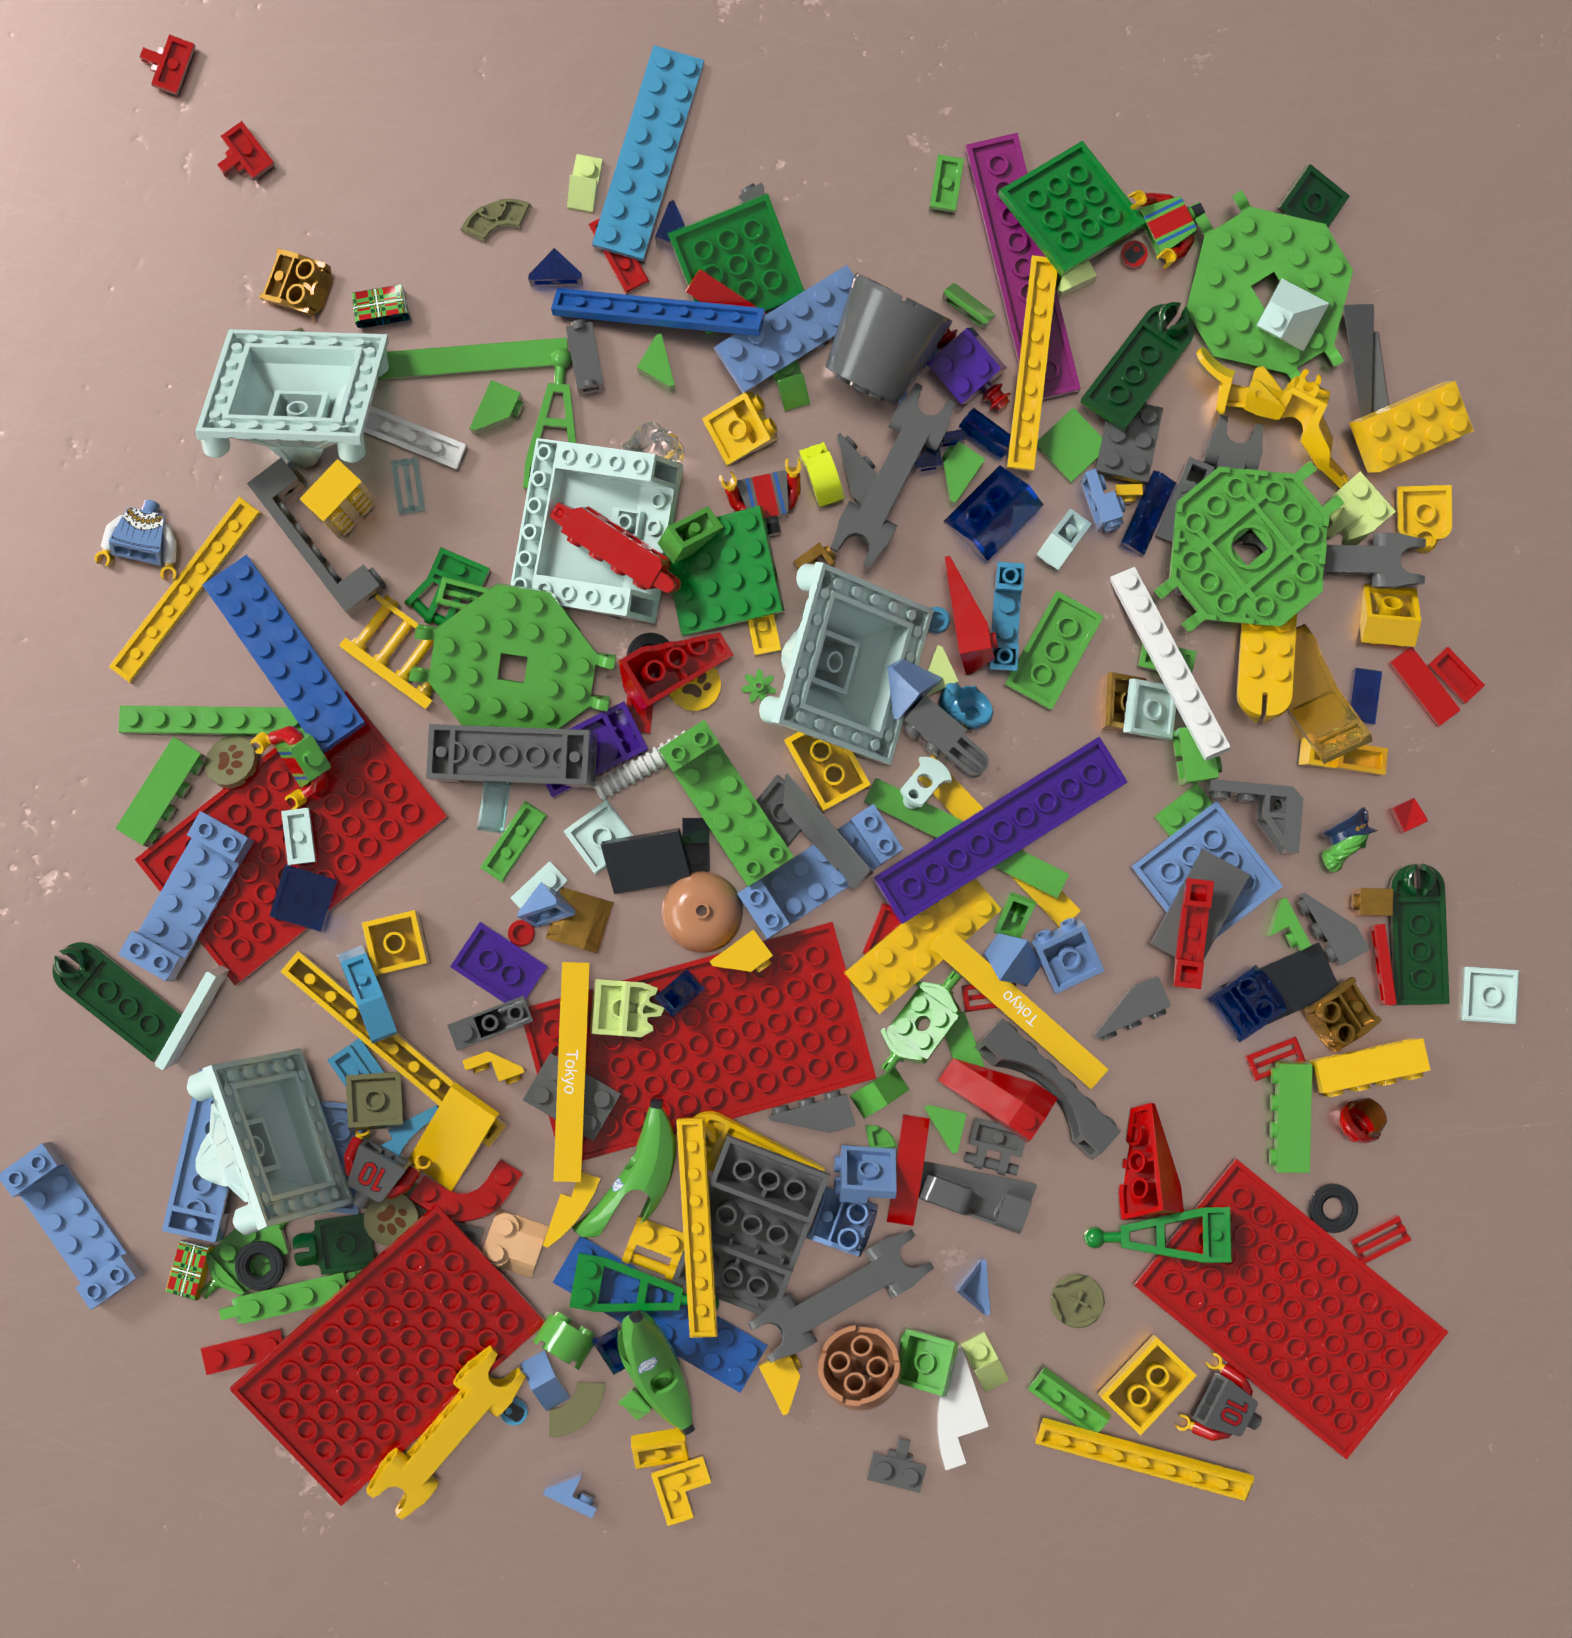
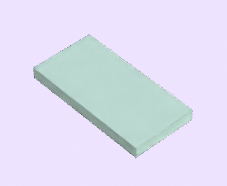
[155,965,229,1070]

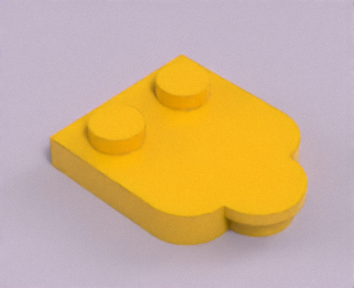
[1396,485,1452,553]

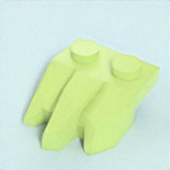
[1322,471,1396,545]
[590,979,664,1037]

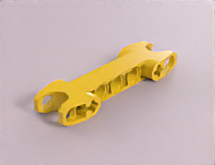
[366,1345,526,1520]

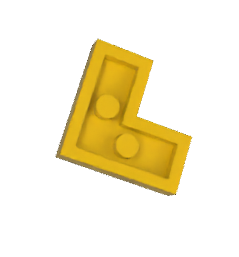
[651,1455,712,1526]

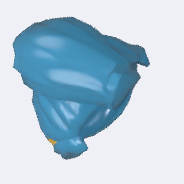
[938,683,994,730]

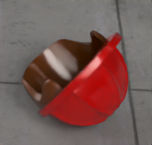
[1339,1098,1387,1144]

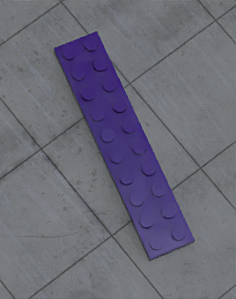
[873,736,1128,924]

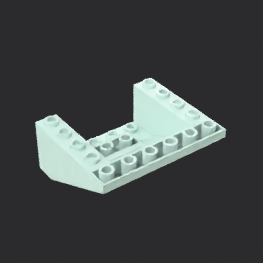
[511,438,684,624]

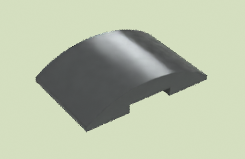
[672,1135,830,1315]

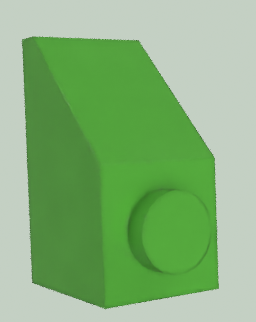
[469,380,524,435]
[942,441,985,507]
[657,506,723,564]

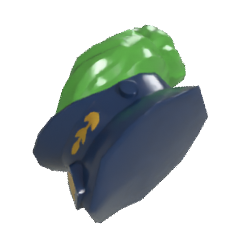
[1320,807,1378,872]

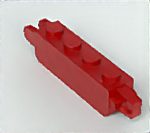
[550,502,682,593]

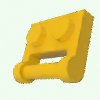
[621,1216,684,1281]

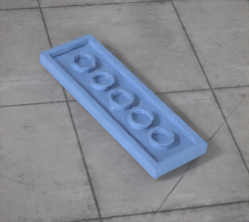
[714,265,854,393]

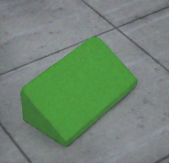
[942,283,995,329]

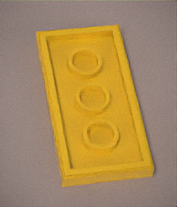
[408,1082,500,1191]

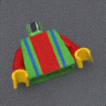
[1127,190,1206,269]
[250,726,331,810]

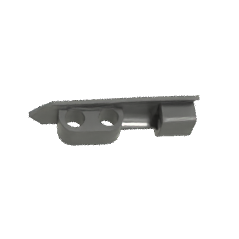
[918,1162,1037,1234]

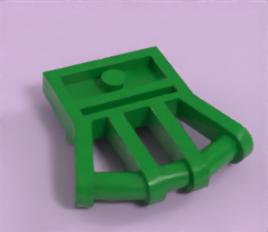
[404,547,491,625]

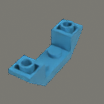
[990,562,1025,671]
[337,945,398,1044]

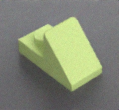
[567,154,603,213]
[960,1332,1010,1393]

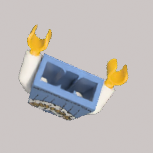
[94,500,178,581]

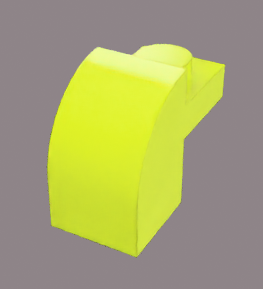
[799,442,845,507]

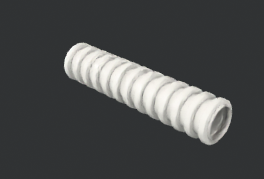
[595,730,685,801]

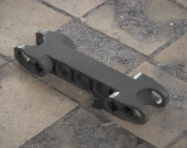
[830,383,956,570]
[1174,415,1264,596]
[1237,533,1426,589]
[748,1229,934,1363]

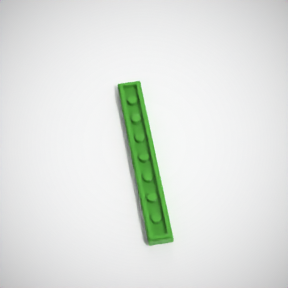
[378,337,568,381]
[864,778,1069,899]

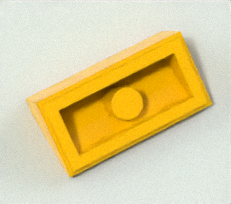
[631,1428,689,1469]

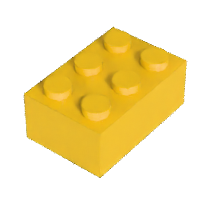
[784,732,871,813]
[1098,1334,1197,1436]

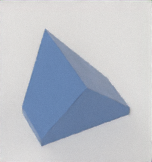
[887,659,943,719]
[983,933,1042,987]
[955,1258,990,1315]

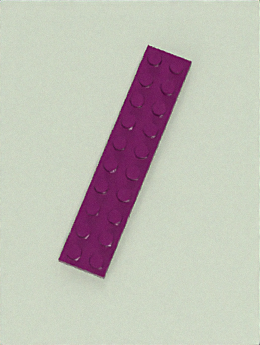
[965,133,1081,400]

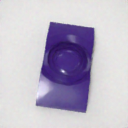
[545,701,649,798]

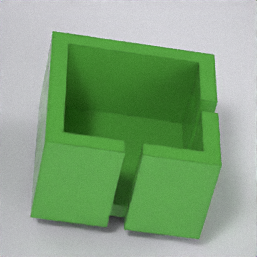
[1173,727,1222,786]

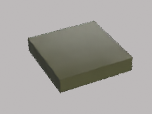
[346,1072,403,1131]

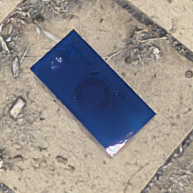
[1347,668,1382,725]

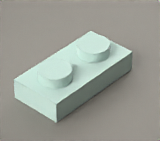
[281,808,317,865]
[511,861,568,909]

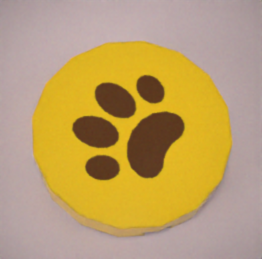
[670,667,721,712]

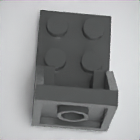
[1204,779,1303,856]

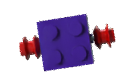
[927,327,1011,411]

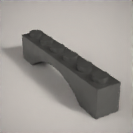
[974,1018,1121,1160]

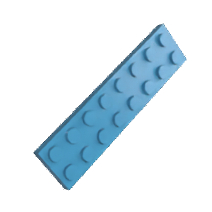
[592,45,704,262]

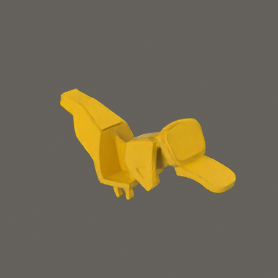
[1197,347,1349,488]

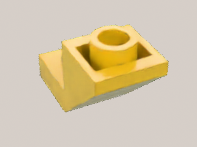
[462,1051,526,1085]

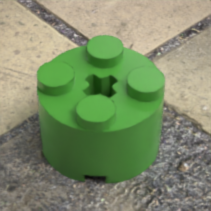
[533,1312,596,1370]

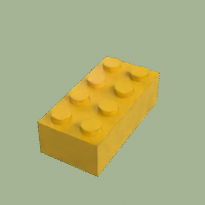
[1349,381,1474,473]
[300,459,374,537]
[1308,1038,1431,1097]

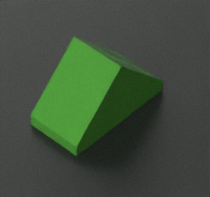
[637,334,676,391]
[994,892,1037,938]
[850,1067,909,1118]
[924,1104,967,1154]

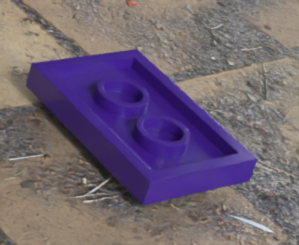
[450,922,548,1003]

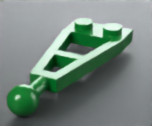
[1084,1207,1232,1263]
[569,1252,719,1312]

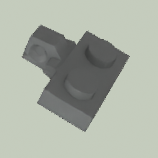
[867,1437,926,1493]

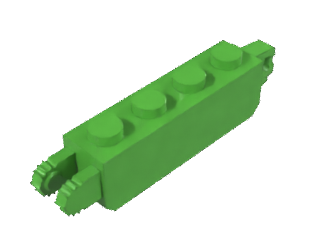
[219,1269,362,1324]

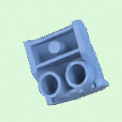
[806,1187,878,1257]

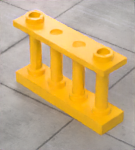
[339,594,435,712]

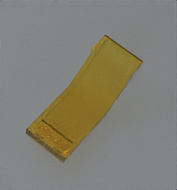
[1287,624,1373,764]

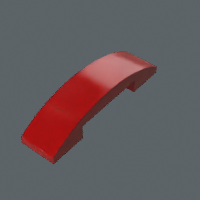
[1173,878,1214,989]
[886,1114,930,1226]

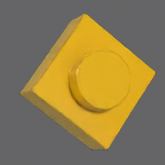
[1113,484,1143,504]

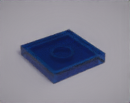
[269,864,338,932]

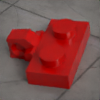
[139,34,196,96]
[217,121,275,181]

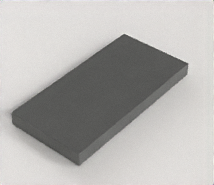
[1150,848,1250,961]

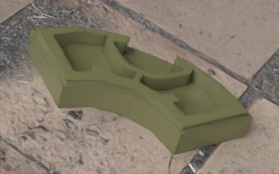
[460,199,532,242]
[549,1382,605,1438]

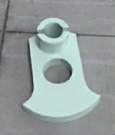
[900,757,952,809]

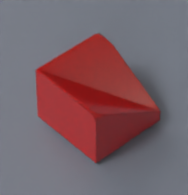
[1389,798,1428,833]

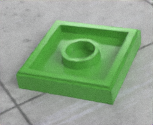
[1037,407,1102,483]

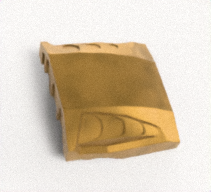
[259,248,332,316]
[545,887,614,954]
[1304,977,1382,1052]

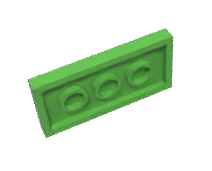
[1004,591,1104,711]

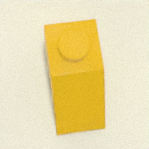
[710,929,773,973]
[759,1354,803,1416]

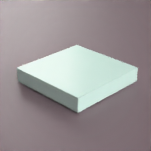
[1123,679,1176,740]
[563,800,633,875]
[1461,967,1519,1024]

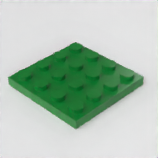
[998,140,1146,277]
[667,193,805,334]
[668,506,785,636]

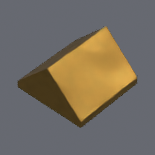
[1101,672,1146,731]

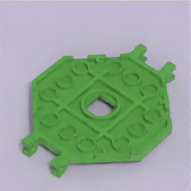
[1187,190,1353,380]
[1154,461,1344,632]
[409,583,616,729]

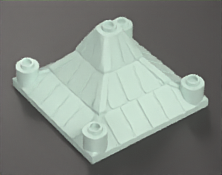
[195,329,389,468]
[759,562,934,765]
[187,1048,353,1235]

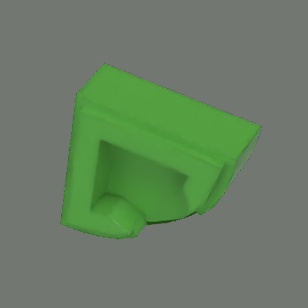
[865,1125,897,1148]

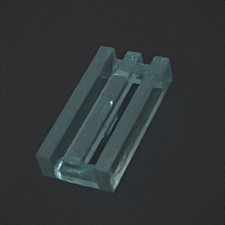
[391,457,426,515]

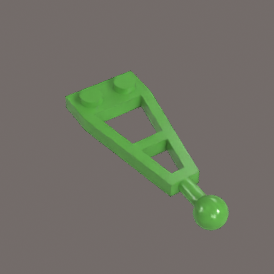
[523,348,576,490]

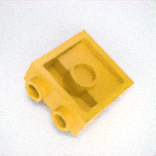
[702,392,778,466]

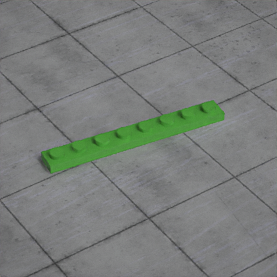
[118,705,304,735]

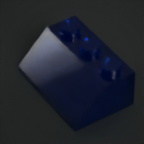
[944,465,1044,561]

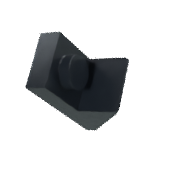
[682,818,710,872]

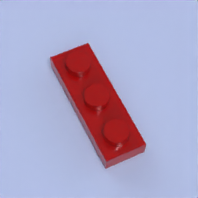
[200,1328,284,1375]

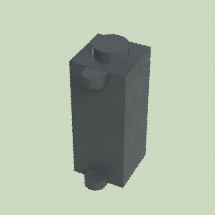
[566,319,605,394]

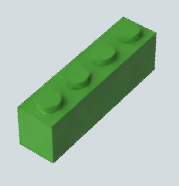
[115,737,205,847]
[1269,1061,1312,1173]

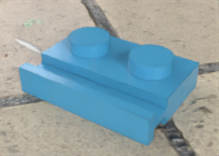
[327,1038,384,1087]

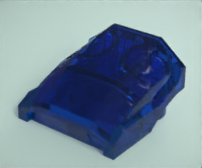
[1208,965,1287,1043]

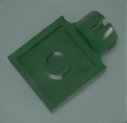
[1276,164,1350,227]
[292,1213,375,1275]

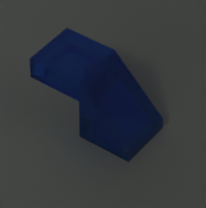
[914,429,966,473]

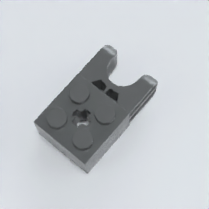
[902,695,988,779]

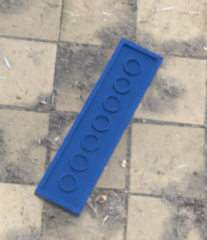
[203,554,366,754]
[553,1236,768,1393]

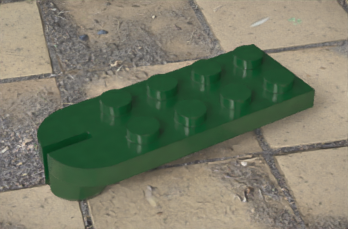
[1080,302,1194,432]
[1389,863,1450,1005]
[52,942,182,1062]

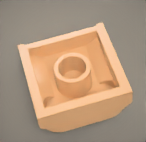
[482,1209,549,1278]

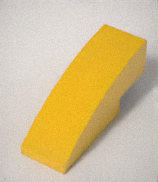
[1298,737,1388,775]
[543,1171,602,1247]

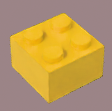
[362,910,430,976]

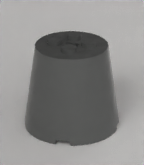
[825,273,953,403]

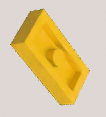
[748,614,781,656]

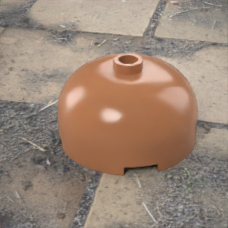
[662,871,743,953]
[817,1325,902,1411]

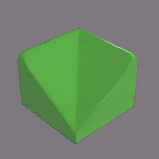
[618,1387,652,1420]

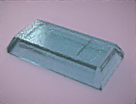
[476,781,511,833]

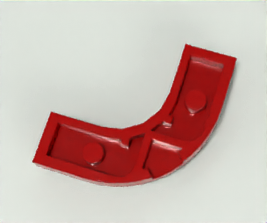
[409,1159,523,1223]

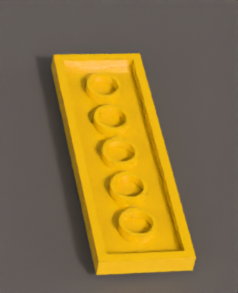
[844,878,1002,1014]

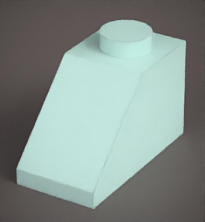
[1037,508,1092,570]

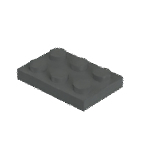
[1095,404,1163,485]
[523,1053,621,1141]

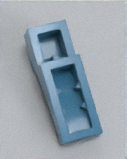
[381,1105,439,1158]

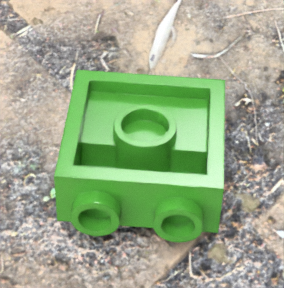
[899,1329,959,1396]

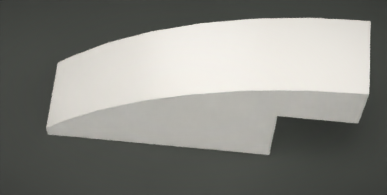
[937,1346,989,1470]

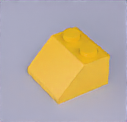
[1360,584,1421,647]

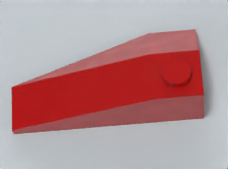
[945,556,998,675]
[618,632,734,712]
[938,1058,1058,1143]
[1119,1103,1184,1220]

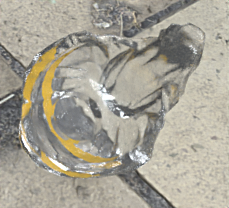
[622,421,685,463]

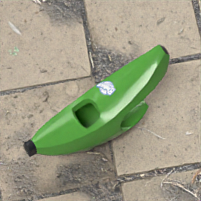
[572,1097,676,1237]
[618,1309,695,1436]

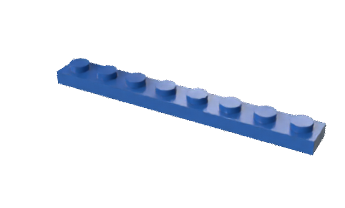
[551,288,765,336]

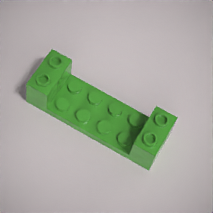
[658,720,794,887]

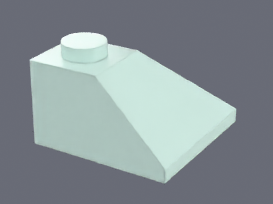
[1256,279,1329,351]

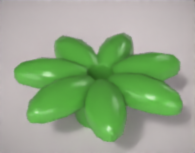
[741,669,776,703]

